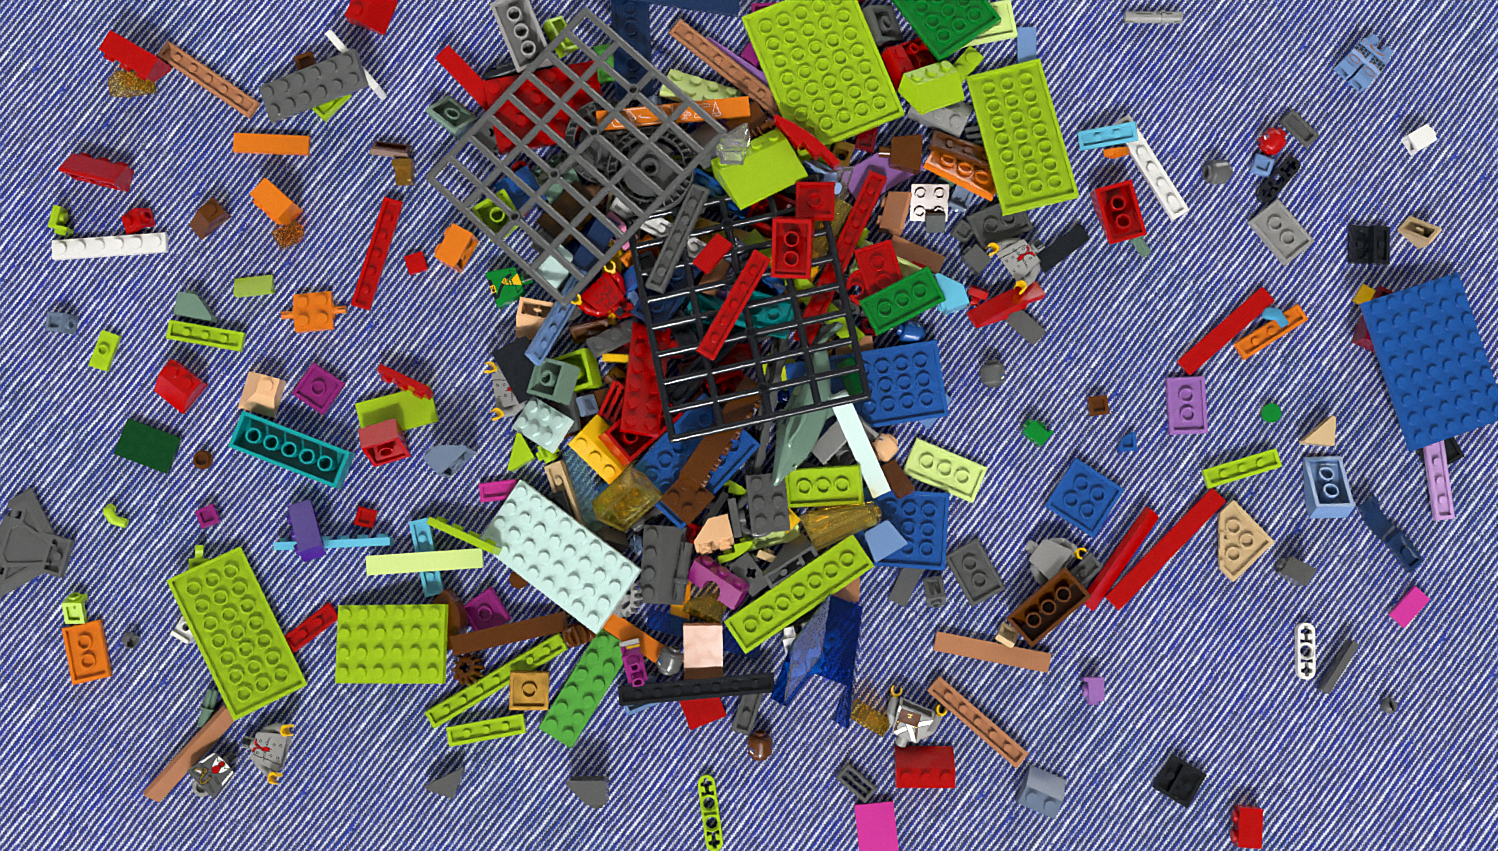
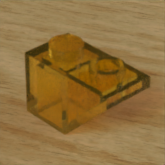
[108,71,156,98]
[846,698,890,737]

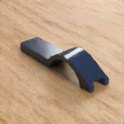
[1357,494,1424,573]

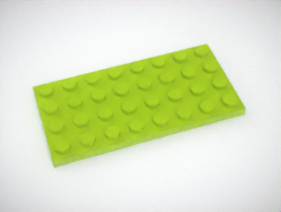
[966,58,1079,216]
[166,546,307,721]

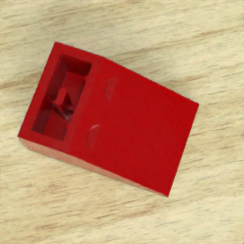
[880,38,938,91]

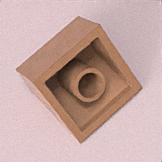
[876,191,913,237]

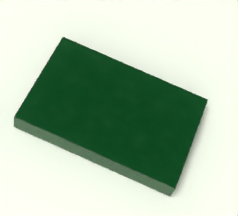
[113,418,183,474]

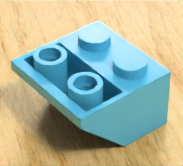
[934,273,970,316]

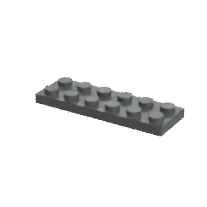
[259,49,369,123]

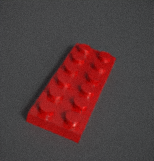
[619,322,671,438]

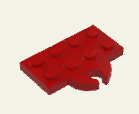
[846,239,903,306]

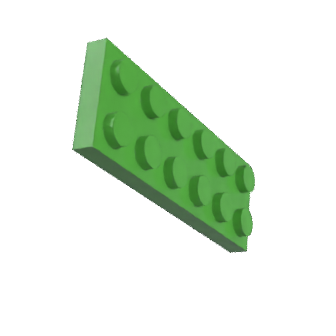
[539,629,623,749]

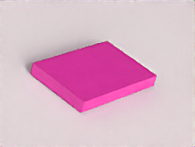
[854,801,899,851]

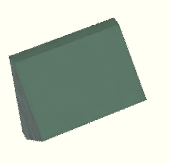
[426,95,478,140]

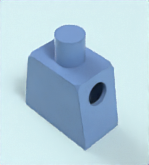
[863,514,908,563]

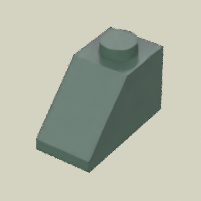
[173,289,218,323]

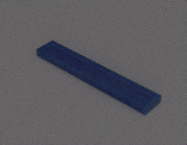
[645,608,762,660]

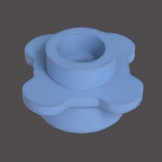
[630,534,643,554]

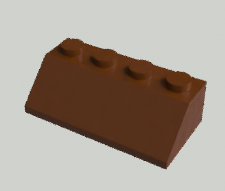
[1006,567,1092,647]

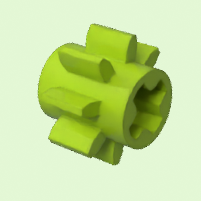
[535,445,560,464]

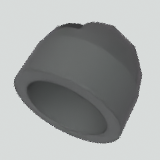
[121,632,140,649]
[1380,698,1398,714]

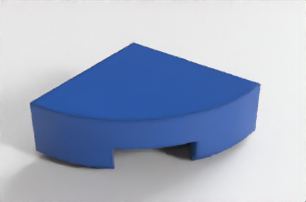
[1117,431,1137,452]

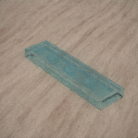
[562,450,604,525]

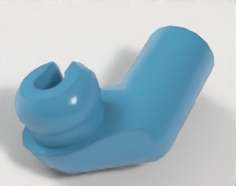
[1262,307,1289,328]

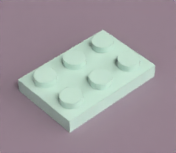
[512,397,574,454]

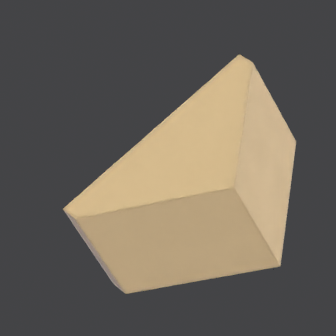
[1397,216,1442,249]
[1298,415,1336,447]

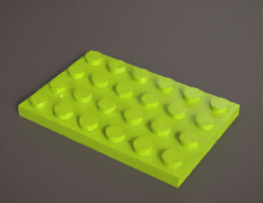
[335,604,448,684]

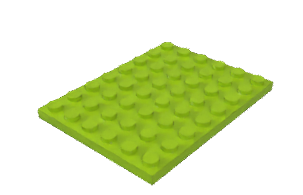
[741,0,905,158]

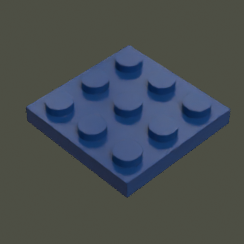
[1044,458,1125,538]

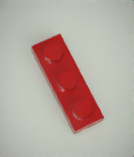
[377,364,433,400]

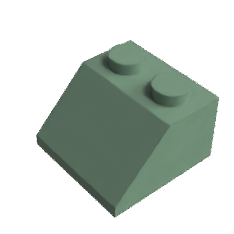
[526,358,580,405]

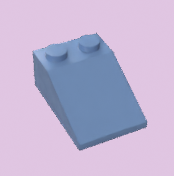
[1303,456,1355,519]

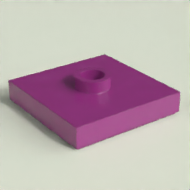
[291,362,346,415]
[464,587,512,631]

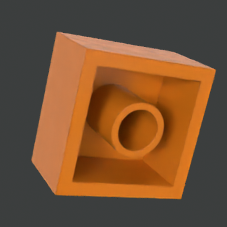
[250,178,303,227]
[434,223,479,274]

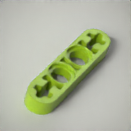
[698,774,723,851]

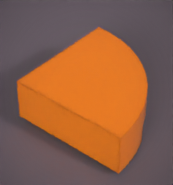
[1103,147,1130,159]

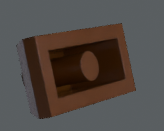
[190,198,232,240]

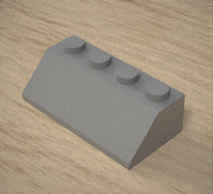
[490,0,554,73]

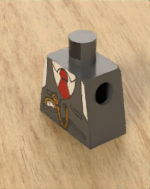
[187,750,238,799]

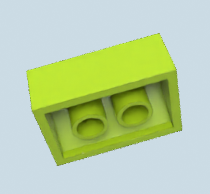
[898,60,965,115]

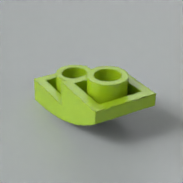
[717,537,758,564]

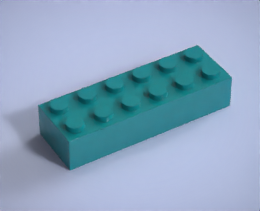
[228,411,355,489]

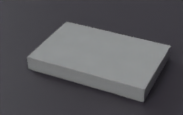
[1247,198,1315,266]

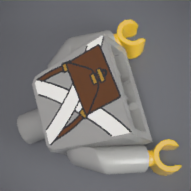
[887,685,948,747]

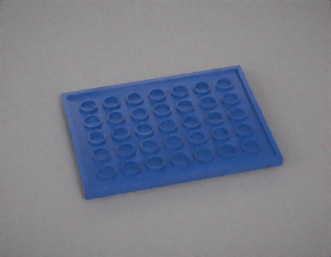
[1359,272,1498,451]

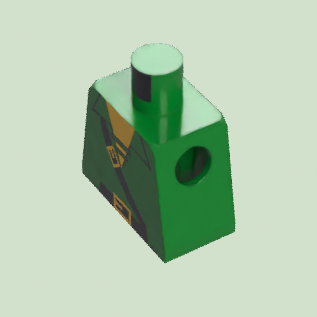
[485,267,534,310]

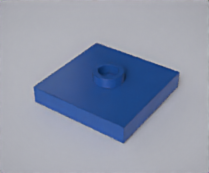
[494,165,547,211]

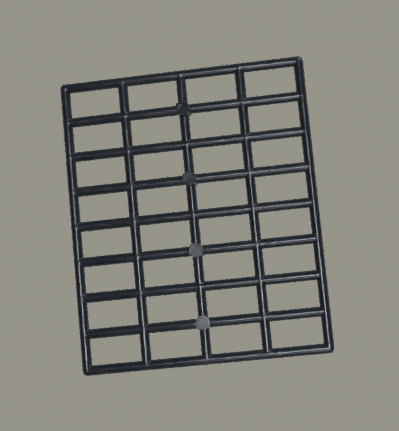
[625,174,871,443]

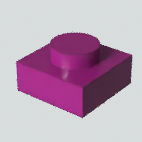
[195,504,222,529]

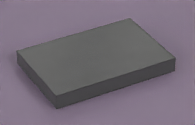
[966,202,1033,251]
[946,538,1006,607]

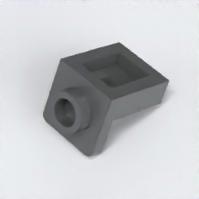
[922,575,946,608]

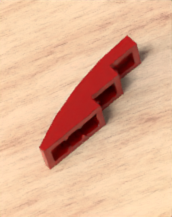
[435,45,489,111]
[773,114,840,171]
[966,280,1045,328]

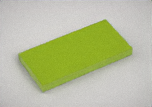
[355,384,439,431]
[785,464,864,508]

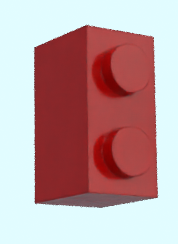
[1230,805,1263,849]

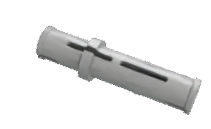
[1123,10,1183,25]

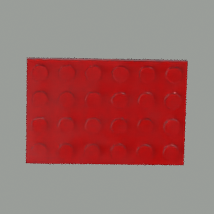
[483,60,603,156]

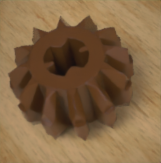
[562,622,596,647]
[451,653,485,686]

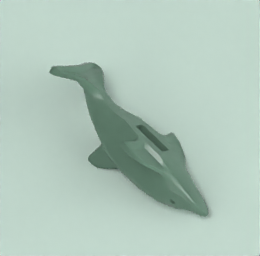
[772,322,843,486]

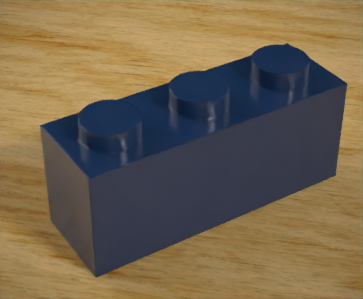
[571,217,622,274]

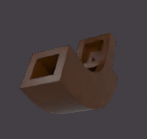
[431,588,468,653]

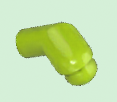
[103,504,129,528]

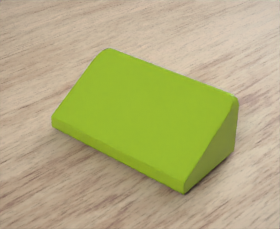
[542,16,579,58]
[233,275,275,298]

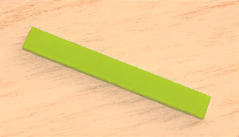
[743,229,865,349]
[424,633,569,729]

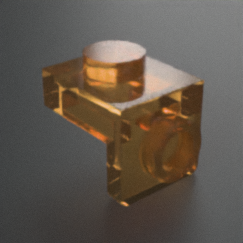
[272,219,304,250]

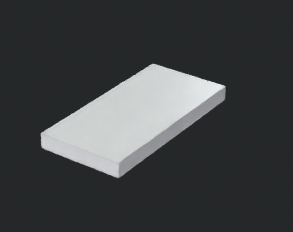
[325,30,387,101]

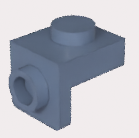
[948,185,974,213]

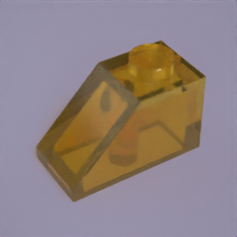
[682,593,727,623]

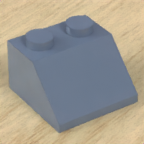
[1015,764,1066,819]

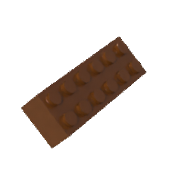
[679,375,762,491]

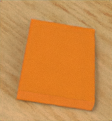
[61,619,113,685]

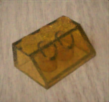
[592,467,663,532]

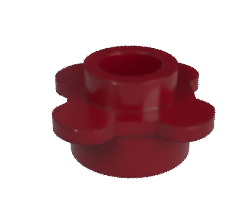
[860,317,876,336]

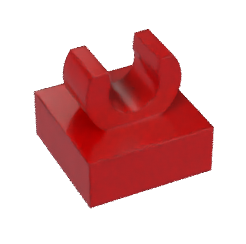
[968,284,989,307]

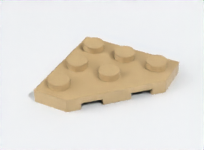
[1218,500,1275,582]

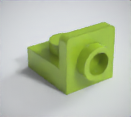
[48,205,74,236]
[62,592,88,624]

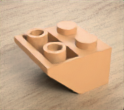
[516,297,555,340]
[694,514,735,555]

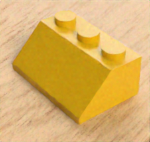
[568,413,635,485]

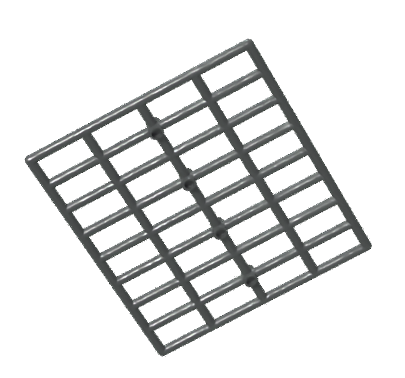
[426,7,727,306]

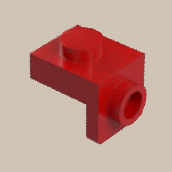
[121,208,156,234]

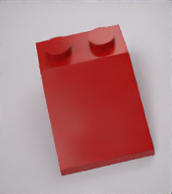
[1090,179,1147,245]
[771,216,815,279]

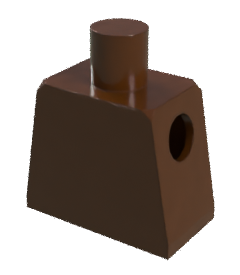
[878,134,923,175]

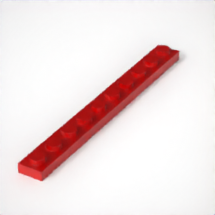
[793,170,887,346]

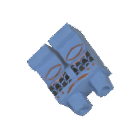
[1333,34,1393,93]

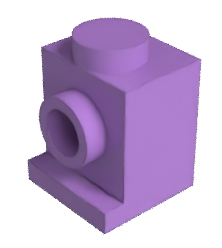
[1081,676,1105,705]

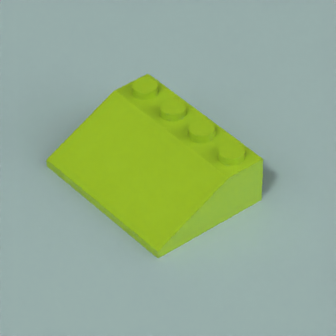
[710,128,808,210]

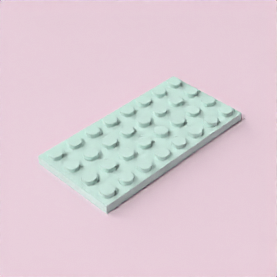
[480,480,642,634]

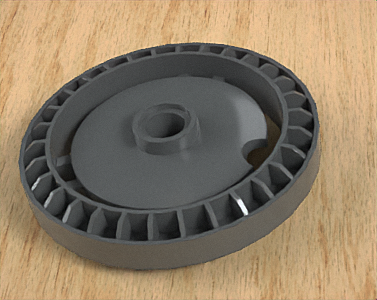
[565,99,644,186]
[607,127,695,213]

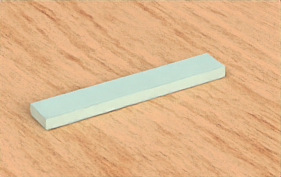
[828,389,891,499]

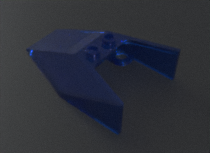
[770,594,863,729]

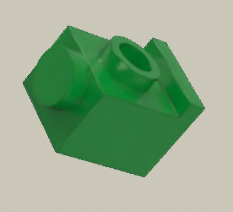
[1021,418,1053,448]

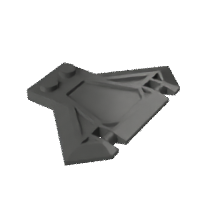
[0,488,75,597]

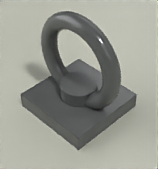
[727,494,772,539]

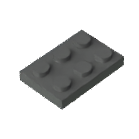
[745,473,790,534]

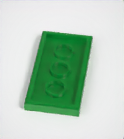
[859,266,946,336]

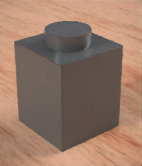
[961,244,992,276]

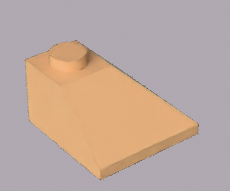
[238,371,286,418]

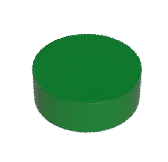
[1260,403,1281,423]

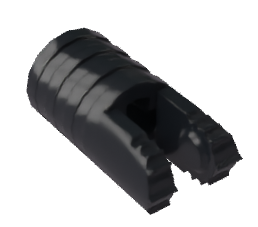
[485,60,519,81]

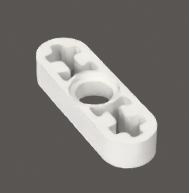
[1295,622,1316,680]

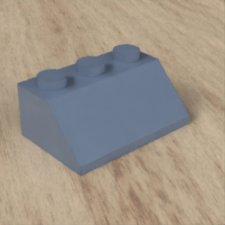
[423,445,477,479]

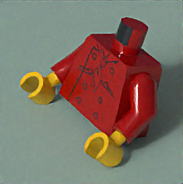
[571,259,627,319]

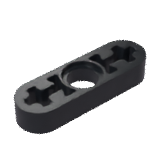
[1256,157,1300,203]

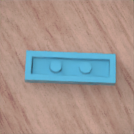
[1078,121,1138,151]

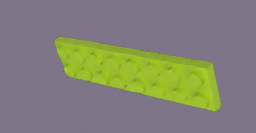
[724,534,874,654]

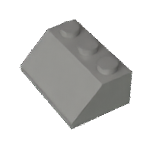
[907,101,973,138]
[811,414,879,466]

